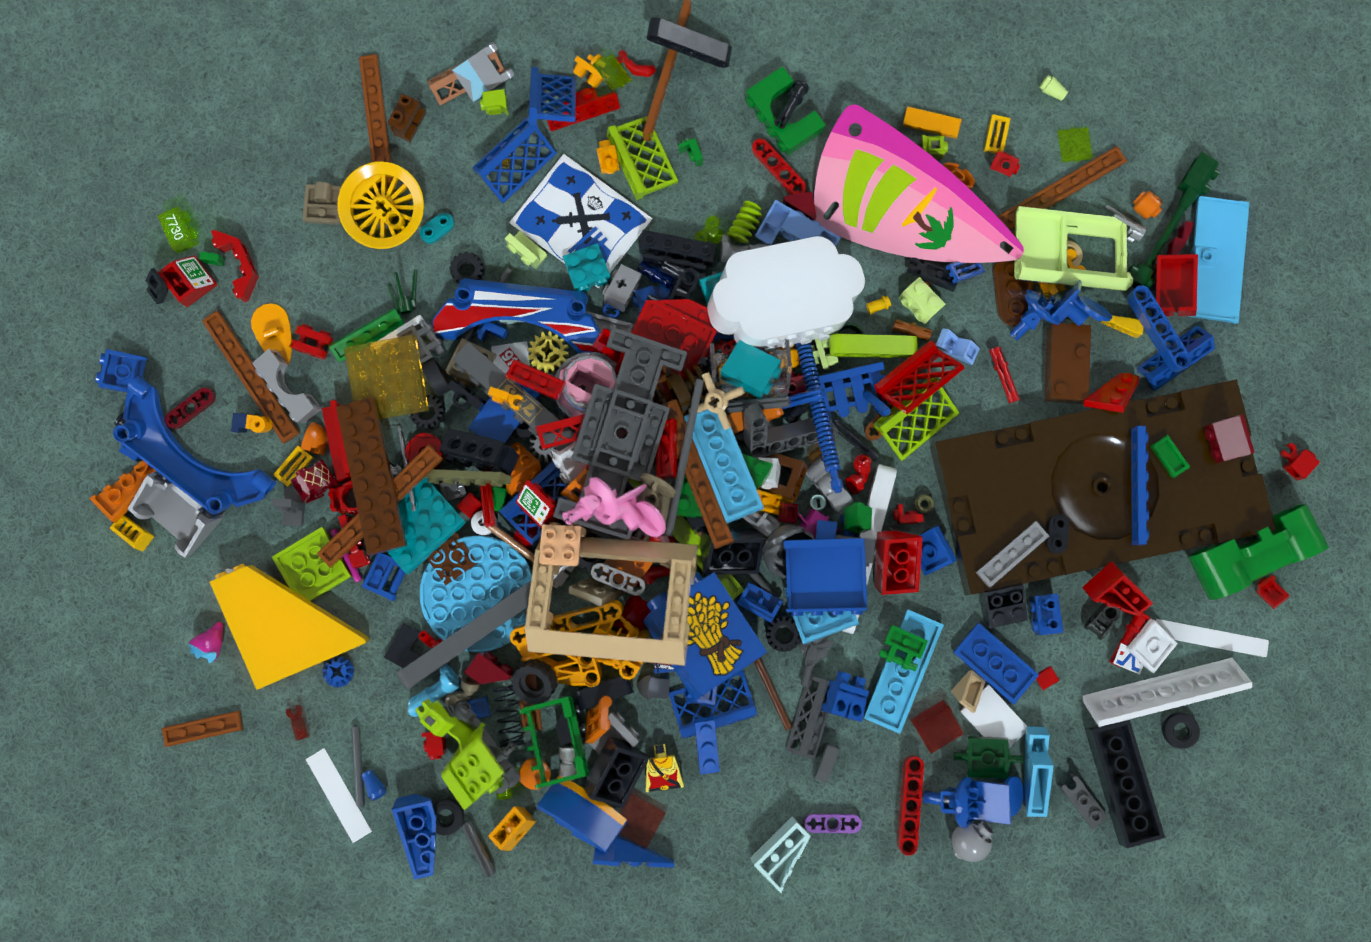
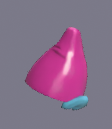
[188,622,223,663]

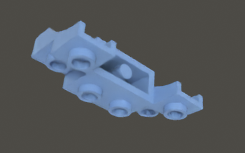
[755,200,841,247]

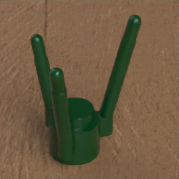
[387,270,417,314]

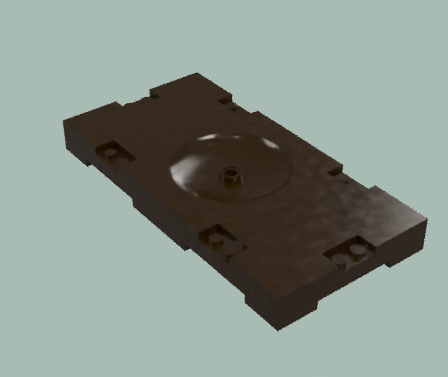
[930,379,1276,595]

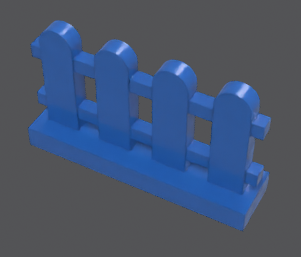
[818,362,887,418]

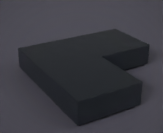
[384,623,422,668]

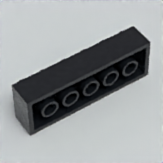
[1085,720,1165,848]

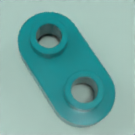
[420,213,454,244]

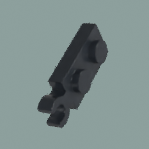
[907,258,960,292]

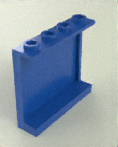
[784,538,868,616]

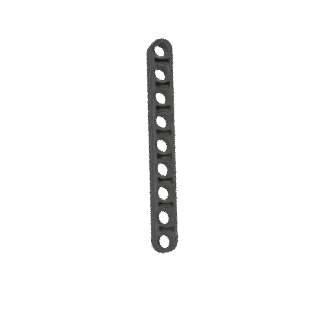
[396,581,531,690]

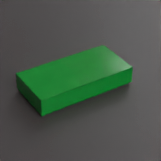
[1150,435,1190,478]

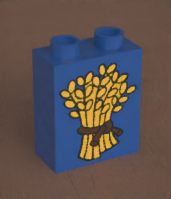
[643,571,767,701]

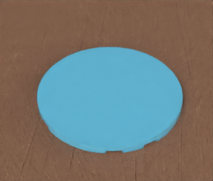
[420,535,532,652]

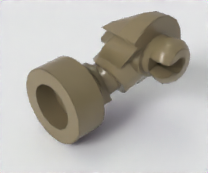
[444,675,481,706]

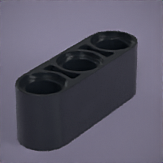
[574,676,634,711]

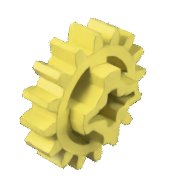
[527,331,569,373]

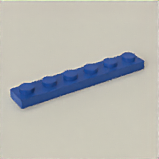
[1131,426,1149,545]

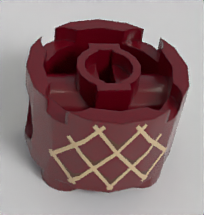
[291,460,338,503]

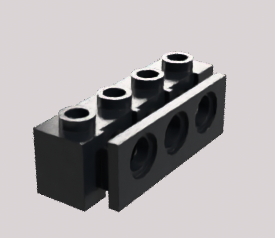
[639,230,717,275]
[439,428,520,476]

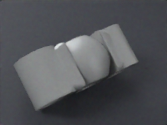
[806,459,853,513]

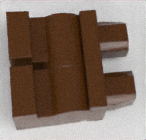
[387,94,427,143]

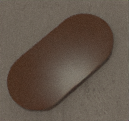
[992,253,1034,327]

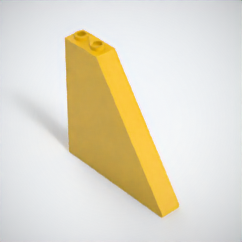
[210,563,370,690]

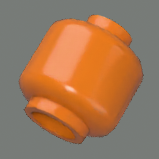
[1133,191,1162,219]

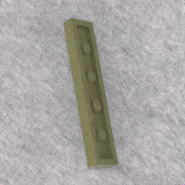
[424,469,512,487]

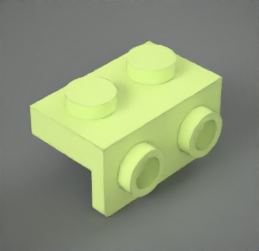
[505,231,547,269]
[899,277,945,324]

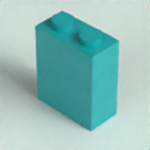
[720,340,782,398]

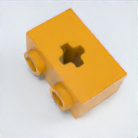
[488,806,537,851]

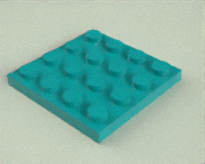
[387,478,466,575]

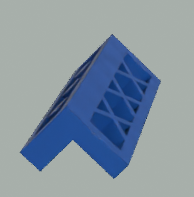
[1137,325,1215,391]

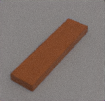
[161,710,244,747]

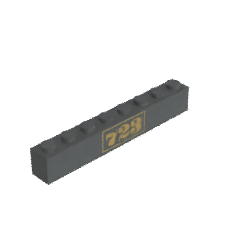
[453,342,577,451]

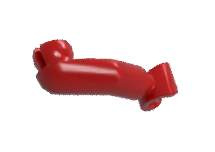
[616,50,656,77]

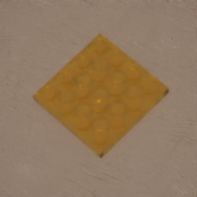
[344,335,429,419]

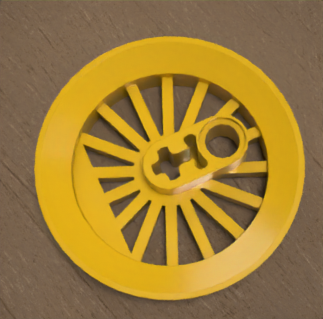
[337,162,424,249]

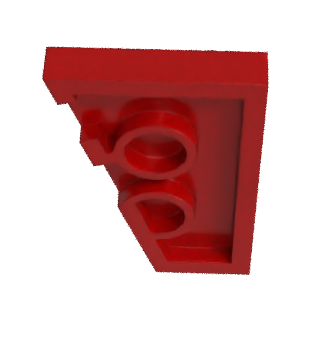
[1084,373,1139,413]

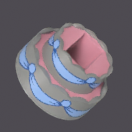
[553,352,617,428]

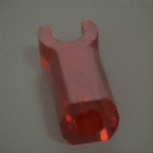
[286,705,309,741]

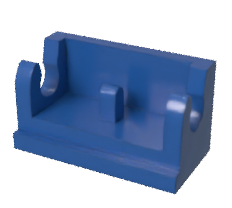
[737,582,784,623]

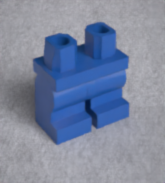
[821,671,869,722]

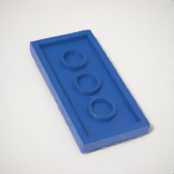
[953,623,1039,704]

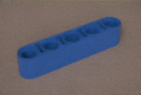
[1127,286,1191,372]

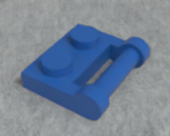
[362,553,405,601]

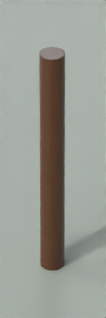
[754,658,792,730]

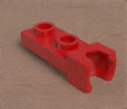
[338,514,371,569]

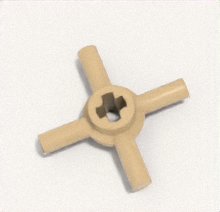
[689,372,745,430]

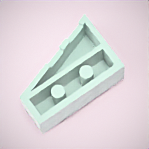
[750,816,810,893]

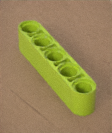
[829,334,918,358]

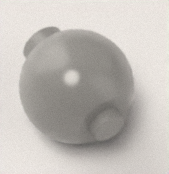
[952,821,994,862]

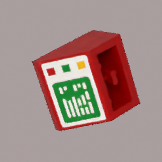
[158,255,218,308]
[516,480,560,529]

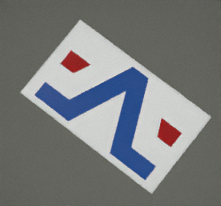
[1114,643,1143,675]

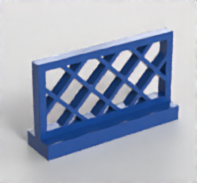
[529,67,575,125]
[472,117,557,203]
[499,461,581,546]
[669,669,757,739]

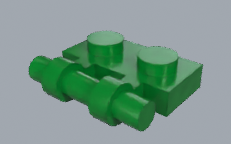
[878,625,928,672]

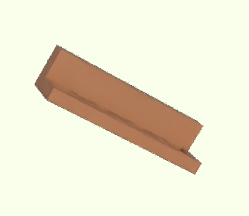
[426,52,504,106]

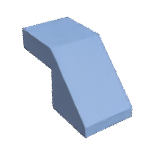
[936,328,980,365]

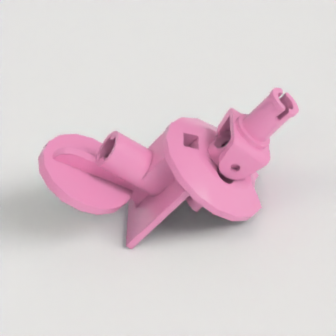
[563,477,666,537]

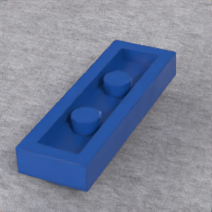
[694,716,720,775]

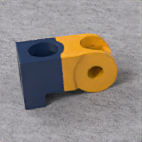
[231,413,273,433]

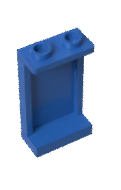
[468,383,541,445]

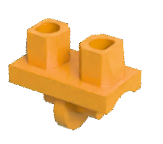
[573,54,609,88]
[596,140,620,174]

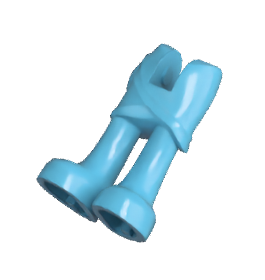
[408,663,460,717]

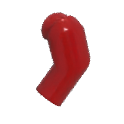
[419,631,443,648]

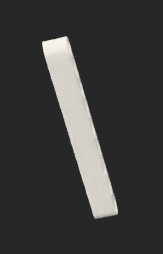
[842,464,897,634]

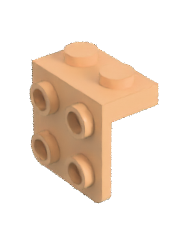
[539,522,586,566]

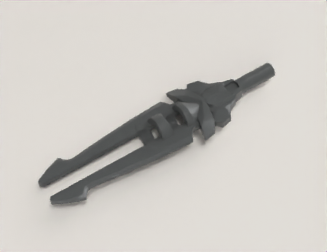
[799,634,834,687]

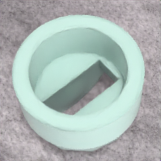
[810,495,826,511]

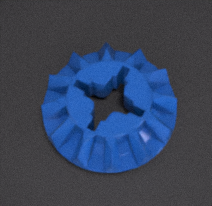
[322,656,354,687]

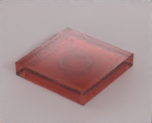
[620,793,666,848]

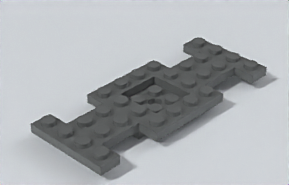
[553,327,687,540]

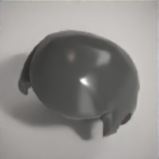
[763,525,815,578]

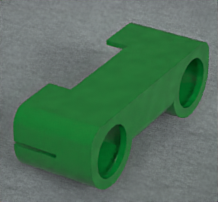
[1187,503,1329,600]

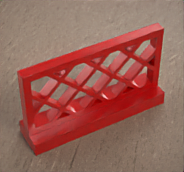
[874,341,964,415]

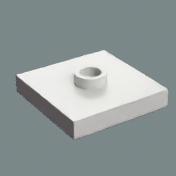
[1126,618,1178,673]

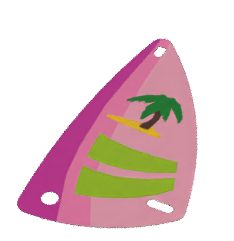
[814,104,1024,263]

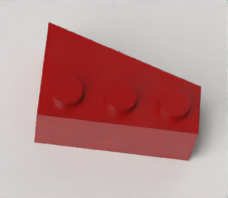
[1082,562,1153,616]

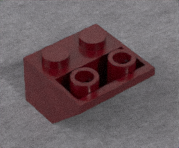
[465,651,514,684]

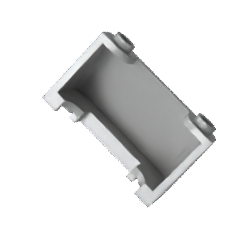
[128,471,225,558]

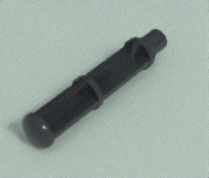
[832,418,880,461]

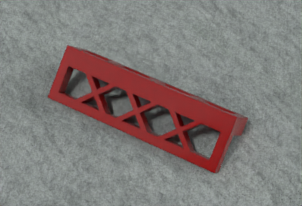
[322,400,351,482]
[535,409,619,450]

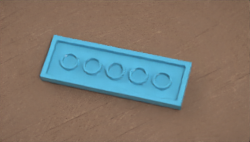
[684,403,764,523]
[863,609,944,734]

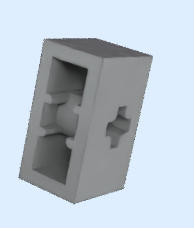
[602,264,642,312]

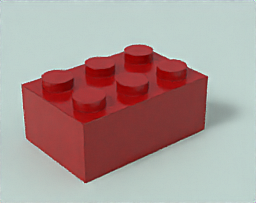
[1156,254,1198,316]

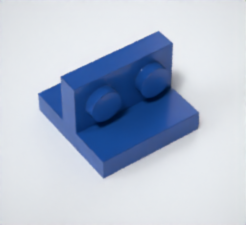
[919,525,957,576]

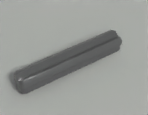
[462,820,496,877]

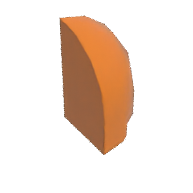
[300,422,328,456]

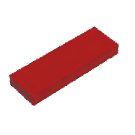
[505,359,566,400]
[656,418,677,479]

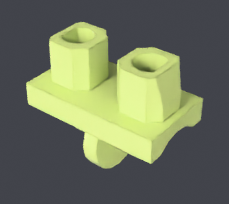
[811,338,839,371]

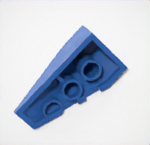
[392,794,437,880]
[593,835,674,867]

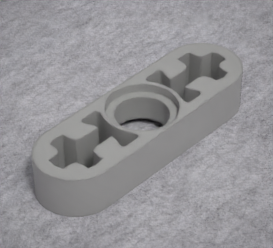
[591,563,646,595]

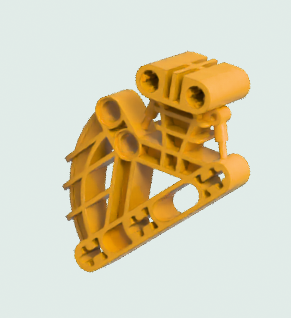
[510,600,654,687]

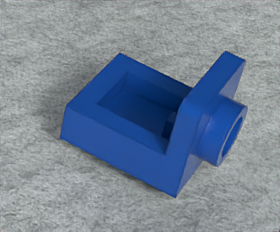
[477,322,509,343]

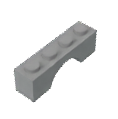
[252,349,322,423]

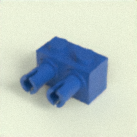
[1028,594,1064,635]

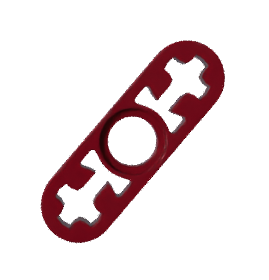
[165,388,216,429]

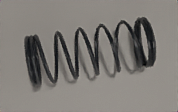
[492,686,525,748]

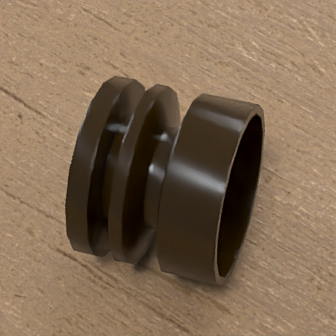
[666,364,708,415]

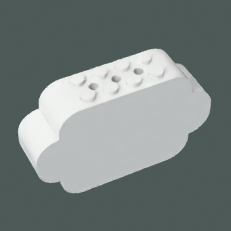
[707,236,865,353]

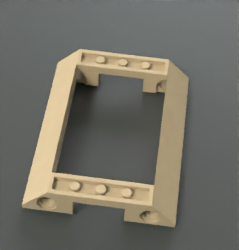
[525,537,698,666]

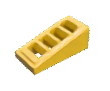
[1100,315,1143,338]
[110,514,154,551]

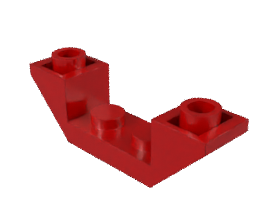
[211,230,259,303]

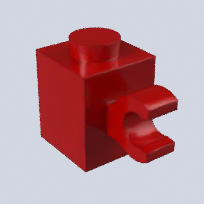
[1279,443,1320,481]

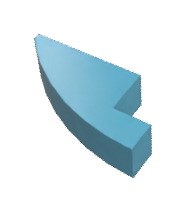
[1024,727,1054,817]

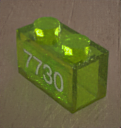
[157,206,199,254]

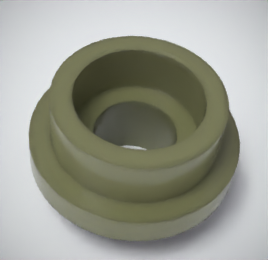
[915,494,934,513]

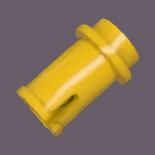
[866,295,891,315]

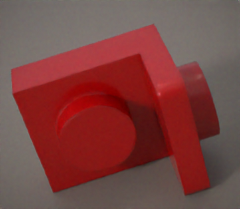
[893,504,923,525]

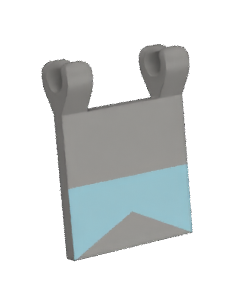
[452,42,514,102]

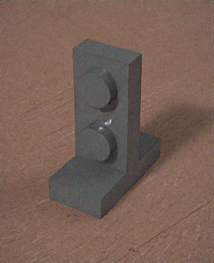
[271,487,305,526]

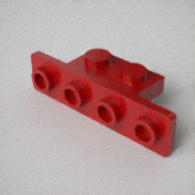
[547,87,620,131]

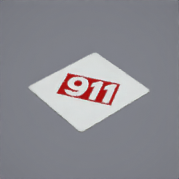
[491,341,530,374]

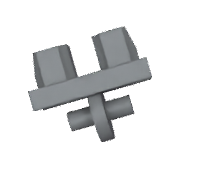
[742,511,781,538]

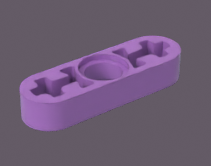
[804,813,862,833]

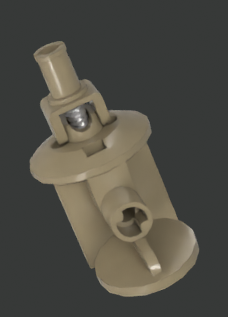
[630,473,676,542]

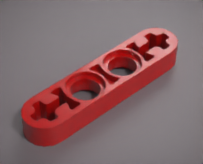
[752,139,806,195]

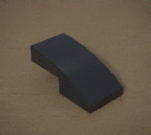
[145,268,167,304]

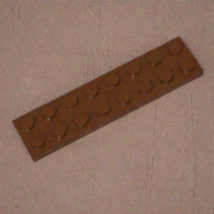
[336,397,407,556]

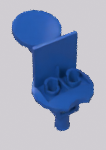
[1010,280,1112,340]
[923,776,1024,828]

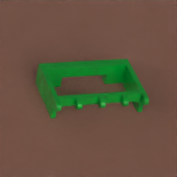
[519,696,590,789]

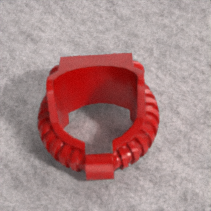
[328,479,358,515]

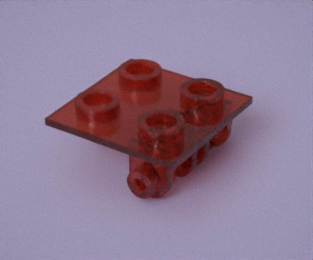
[910,700,964,754]

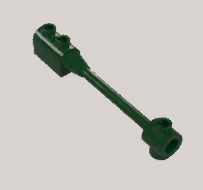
[1127,152,1220,289]

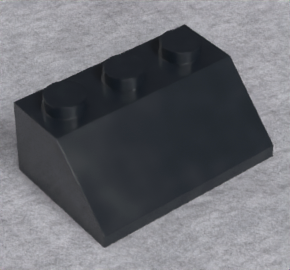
[700,529,765,575]
[582,736,650,808]

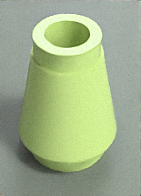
[1039,75,1068,101]

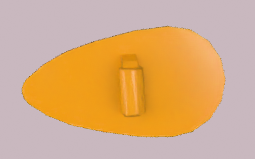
[251,303,292,365]

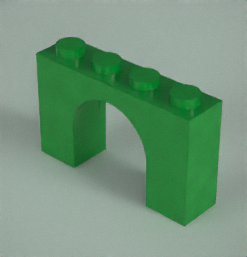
[745,66,826,156]

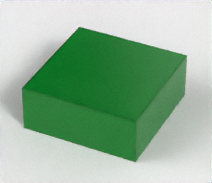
[199,251,225,266]

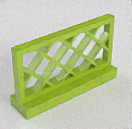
[606,116,678,201]
[873,378,959,461]

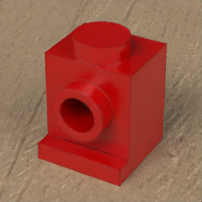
[990,149,1021,177]
[421,731,447,760]

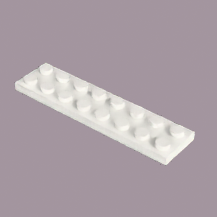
[1083,658,1252,727]

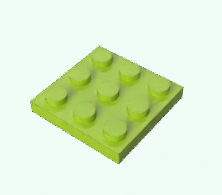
[272,527,352,601]

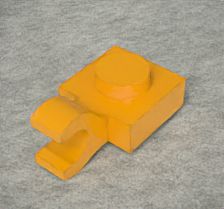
[488,386,523,411]

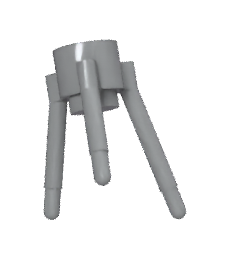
[1106,205,1146,243]

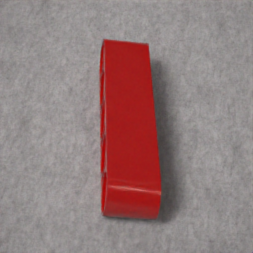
[897,755,924,856]

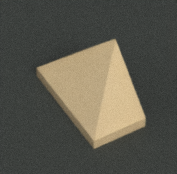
[951,670,986,713]

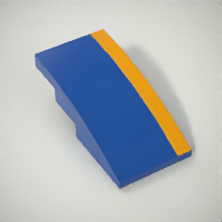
[537,776,627,853]

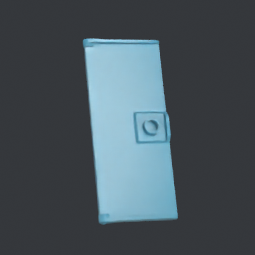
[1188,196,1249,324]

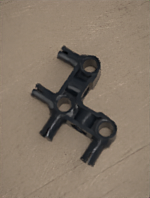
[646,260,698,300]

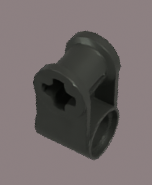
[1084,603,1121,640]

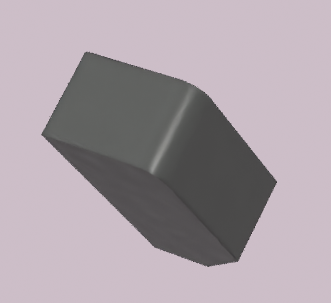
[814,742,840,783]

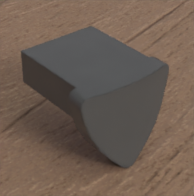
[440,482,468,502]
[637,676,670,700]

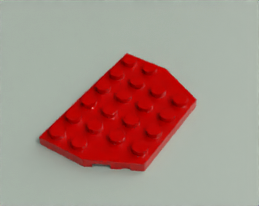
[614,299,717,403]

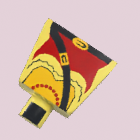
[646,744,684,792]

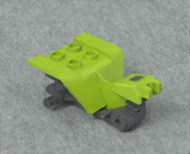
[415,699,521,810]

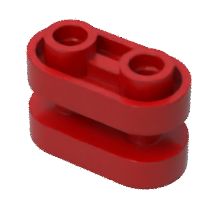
[289,324,333,360]

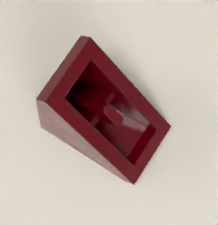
[783,191,817,220]

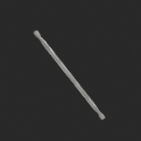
[397,426,416,511]

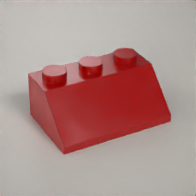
[874,530,923,595]

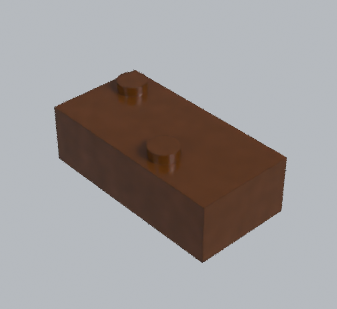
[1044,323,1091,404]

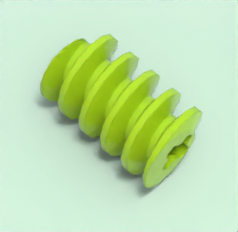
[727,201,763,244]

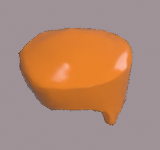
[518,758,551,790]

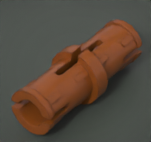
[892,319,932,341]

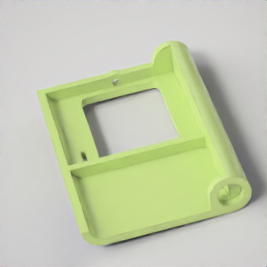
[1014,206,1133,291]

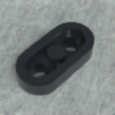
[1046,514,1069,554]

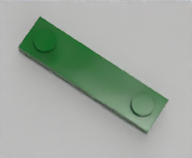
[328,307,405,363]

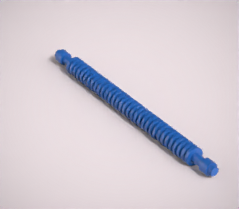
[796,342,843,493]

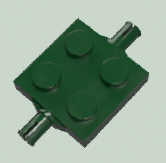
[954,736,1023,779]

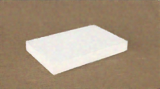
[960,685,1027,748]

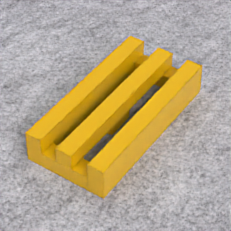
[984,114,1011,154]
[273,446,314,487]

